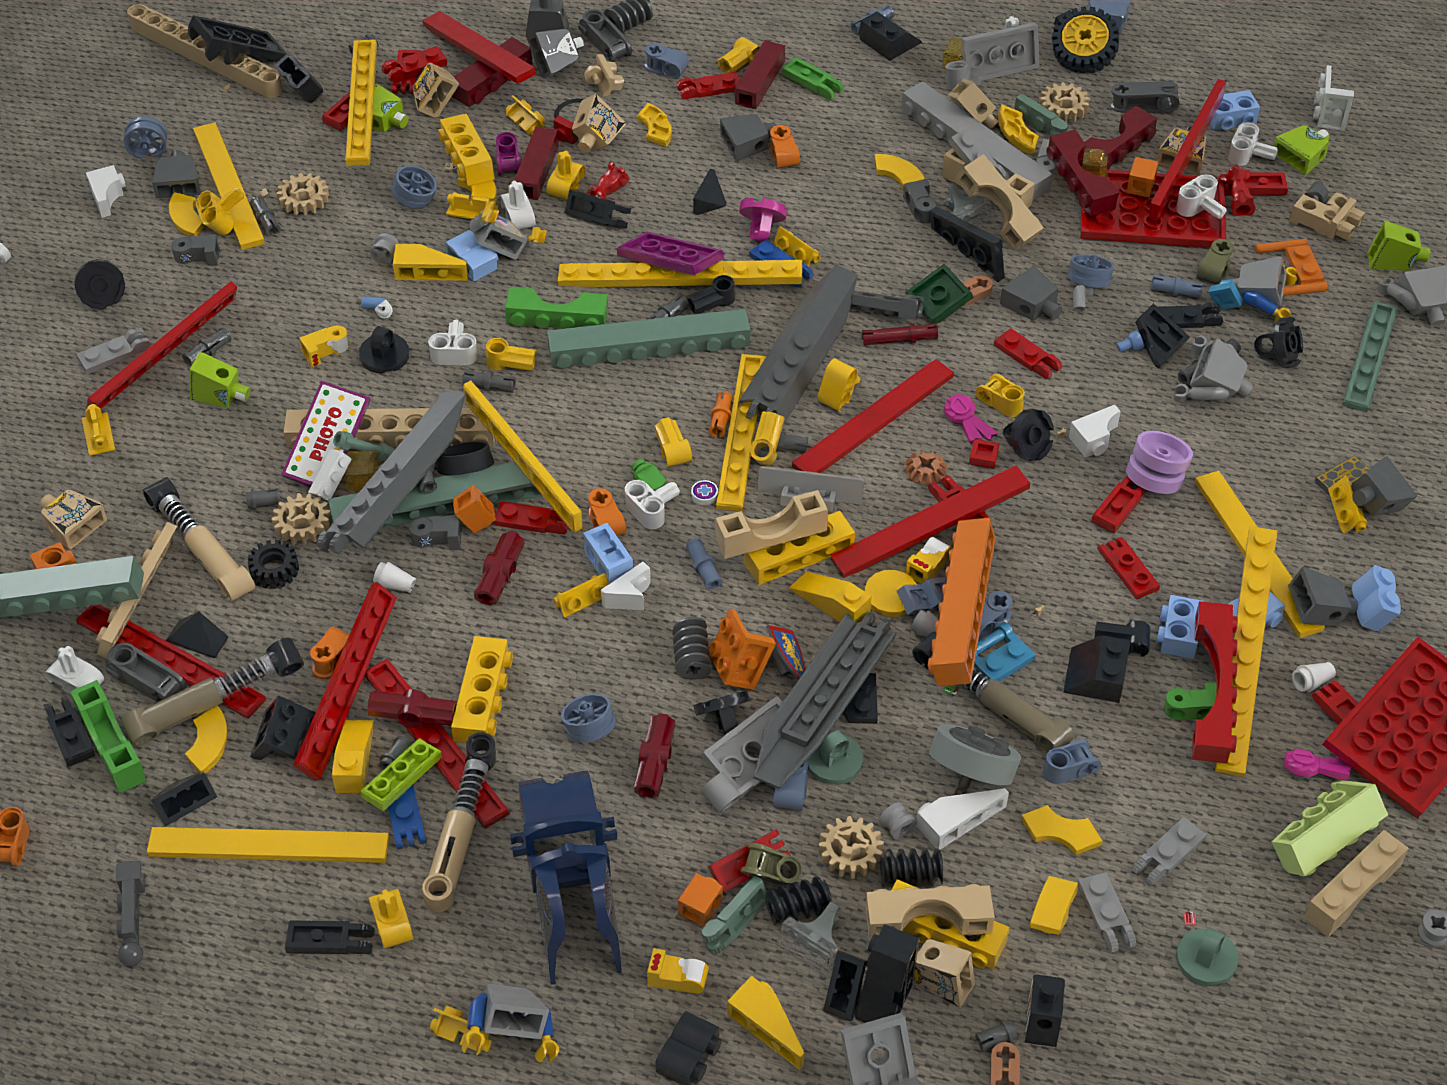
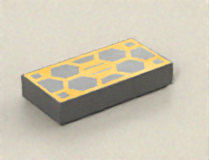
[1315,455,1370,496]

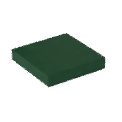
[905,264,974,324]

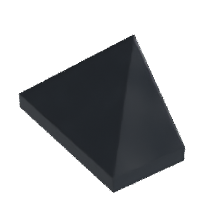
[693,169,727,215]
[165,611,228,658]
[151,771,217,826]
[823,951,867,1021]

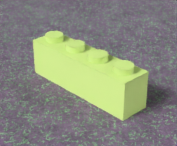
[1272,780,1388,876]

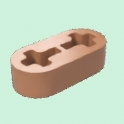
[962,275,993,306]
[990,1042,1020,1085]

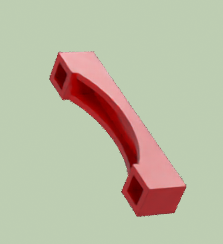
[1192,601,1238,764]

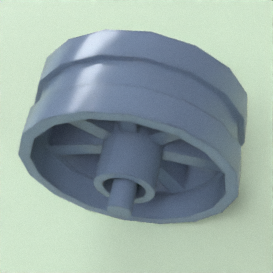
[123,116,168,158]
[391,165,437,208]
[1068,254,1115,288]
[561,693,616,743]

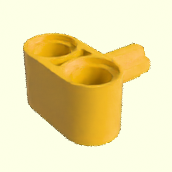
[546,150,586,200]
[196,187,244,236]
[817,358,861,412]
[368,888,414,949]

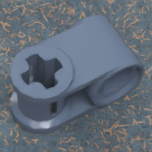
[645,44,689,79]
[978,591,1012,641]
[1043,739,1101,784]
[773,760,808,811]

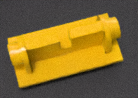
[506,95,546,135]
[446,192,498,219]
[773,226,821,266]
[82,404,115,456]
[1328,475,1367,533]
[553,573,609,618]
[430,1005,497,1053]

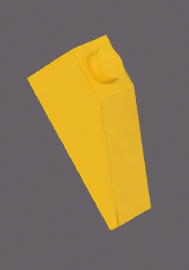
[393,244,468,281]
[789,571,872,623]
[332,720,374,793]
[727,976,804,1070]

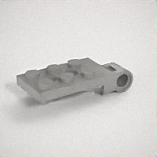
[945,22,1040,91]
[701,696,782,814]

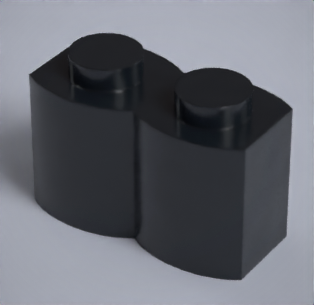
[275,54,323,103]
[655,1011,722,1085]

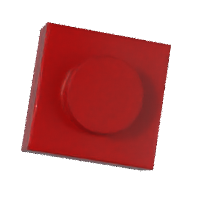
[553,115,578,145]
[969,439,1000,469]

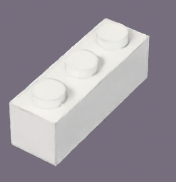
[308,449,352,502]

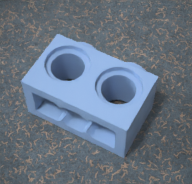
[1207,90,1260,130]
[583,523,633,584]
[1157,595,1204,659]

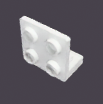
[1313,65,1354,131]

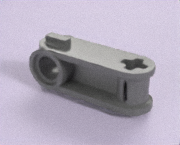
[578,9,632,62]
[1110,81,1180,113]
[106,643,187,702]

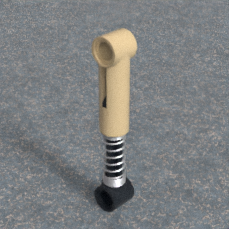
[142,477,255,602]
[422,732,496,912]

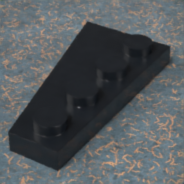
[930,207,1005,282]

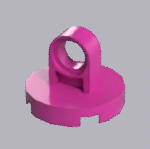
[739,198,787,242]

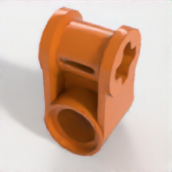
[770,125,800,169]
[588,488,627,536]
[310,626,349,679]
[0,807,30,866]

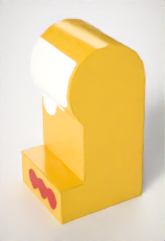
[299,325,349,367]
[906,537,952,584]
[647,948,709,994]

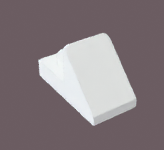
[601,562,651,610]

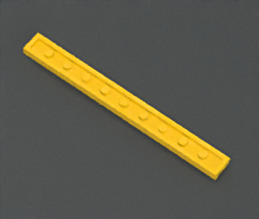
[558,260,803,287]
[1215,526,1277,777]

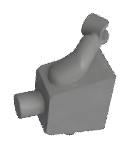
[1378,265,1447,326]
[1174,335,1253,402]

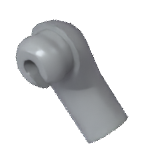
[1073,284,1093,311]

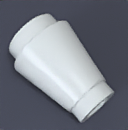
[373,562,416,593]
[1292,662,1336,692]

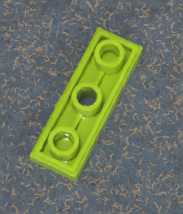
[361,738,442,811]

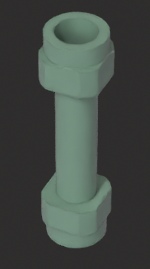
[333,431,394,462]

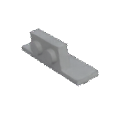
[757,466,864,512]

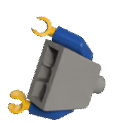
[1232,257,1297,323]
[462,984,559,1063]

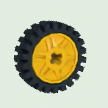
[1052,6,1119,73]

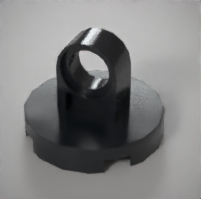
[74,259,125,309]
[1254,317,1303,368]
[359,326,409,374]
[1002,408,1054,461]
[693,690,750,735]

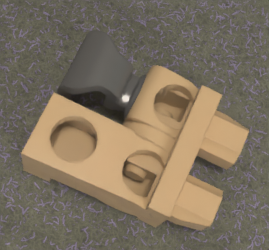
[1289,181,1365,241]

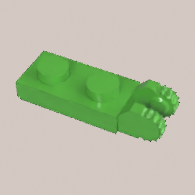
[781,57,844,100]

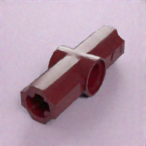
[474,530,525,606]
[367,689,457,727]
[634,713,676,798]

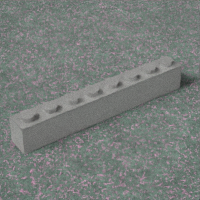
[901,81,1053,200]

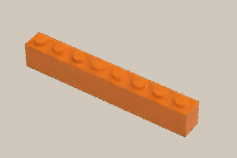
[928,518,996,686]

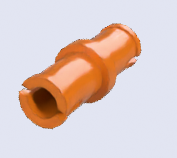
[709,391,733,438]

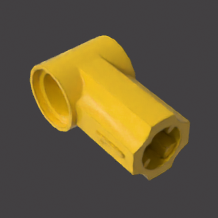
[718,37,760,73]
[486,338,537,371]
[750,412,785,466]
[655,417,692,467]

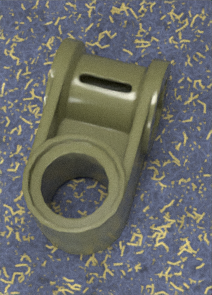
[1196,239,1234,284]
[741,842,803,885]

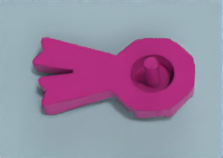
[943,394,997,444]
[1284,748,1353,781]

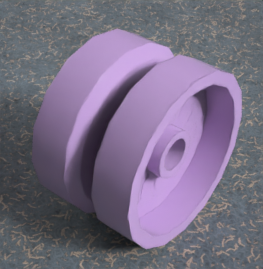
[1126,431,1193,494]

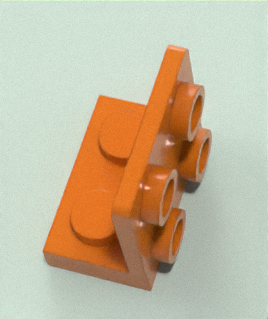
[709,609,776,690]

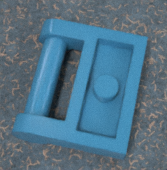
[974,622,1036,682]

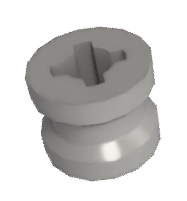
[370,233,399,263]
[879,802,917,840]
[1418,910,1447,947]

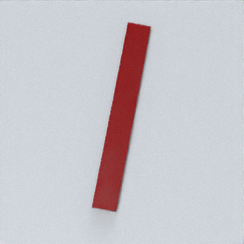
[422,11,536,84]
[1148,79,1226,222]
[86,281,237,409]
[792,359,954,473]
[830,465,1030,578]
[293,582,397,781]
[76,604,266,719]
[364,658,510,829]

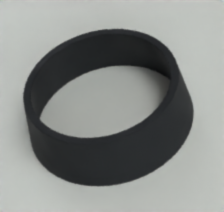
[437,441,495,475]

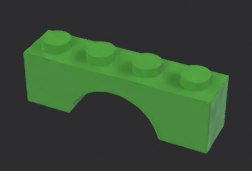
[505,287,609,329]
[70,680,146,794]

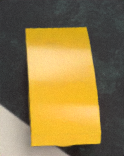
[1030,876,1078,935]

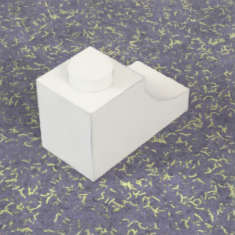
[86,165,126,218]
[1069,405,1121,458]

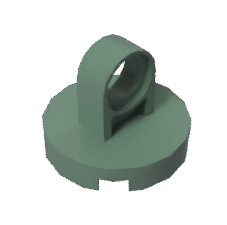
[807,730,863,785]
[1176,928,1239,986]

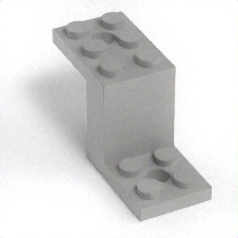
[840,1013,923,1085]

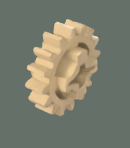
[1039,82,1090,123]
[277,173,329,216]
[272,493,332,545]
[819,816,884,879]

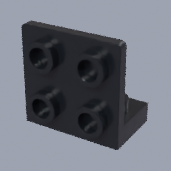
[250,696,316,760]

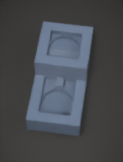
[897,577,947,615]

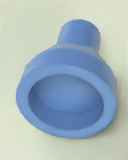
[1116,330,1144,352]

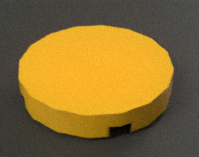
[864,570,917,617]

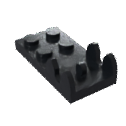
[188,15,287,65]

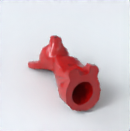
[586,162,630,199]
[1220,164,1256,216]

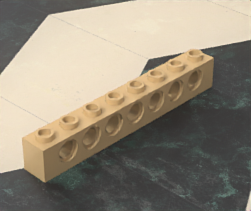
[284,408,495,450]

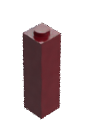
[735,40,786,109]
[514,126,559,200]

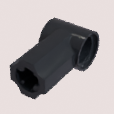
[686,275,735,314]
[1094,620,1150,657]

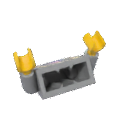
[469,205,547,260]

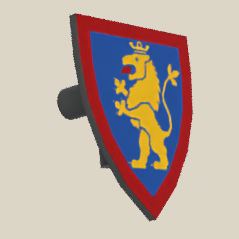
[766,625,806,680]

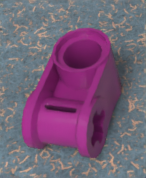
[496,132,521,175]

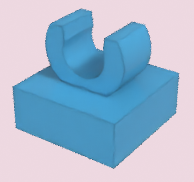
[1208,278,1243,310]

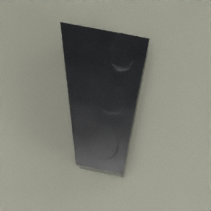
[856,924,920,1023]

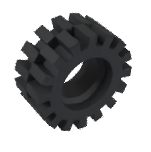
[247,539,299,589]

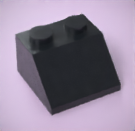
[860,11,922,61]
[1063,635,1130,703]

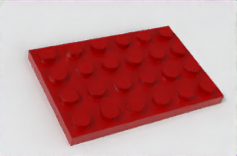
[1080,168,1226,248]
[1322,637,1447,819]

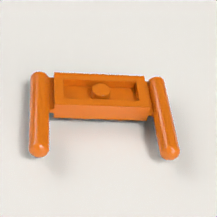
[1255,239,1328,296]

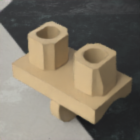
[584,54,624,97]

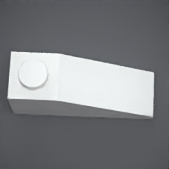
[916,788,1009,850]

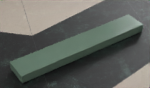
[1342,301,1398,412]

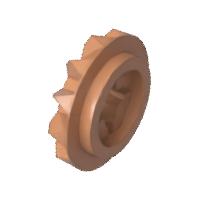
[905,449,947,485]

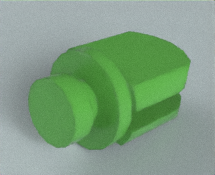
[631,459,666,491]

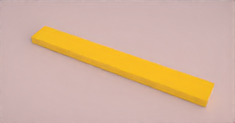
[345,40,377,166]
[193,122,265,250]
[716,354,766,511]
[463,381,583,533]
[1194,471,1325,639]
[147,827,389,863]

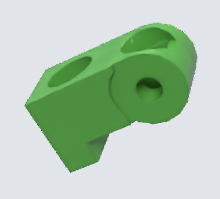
[1164,683,1216,720]

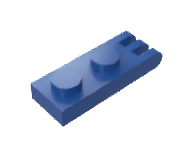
[388,785,426,850]

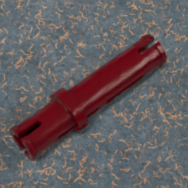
[862,323,938,346]

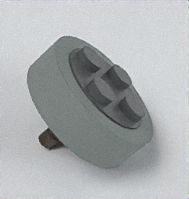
[929,724,1021,795]

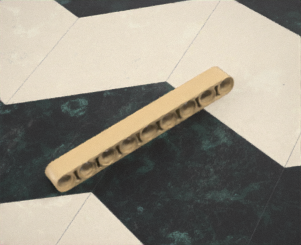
[127,4,282,98]

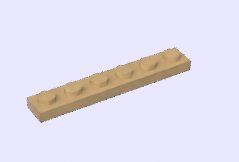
[96,522,177,659]

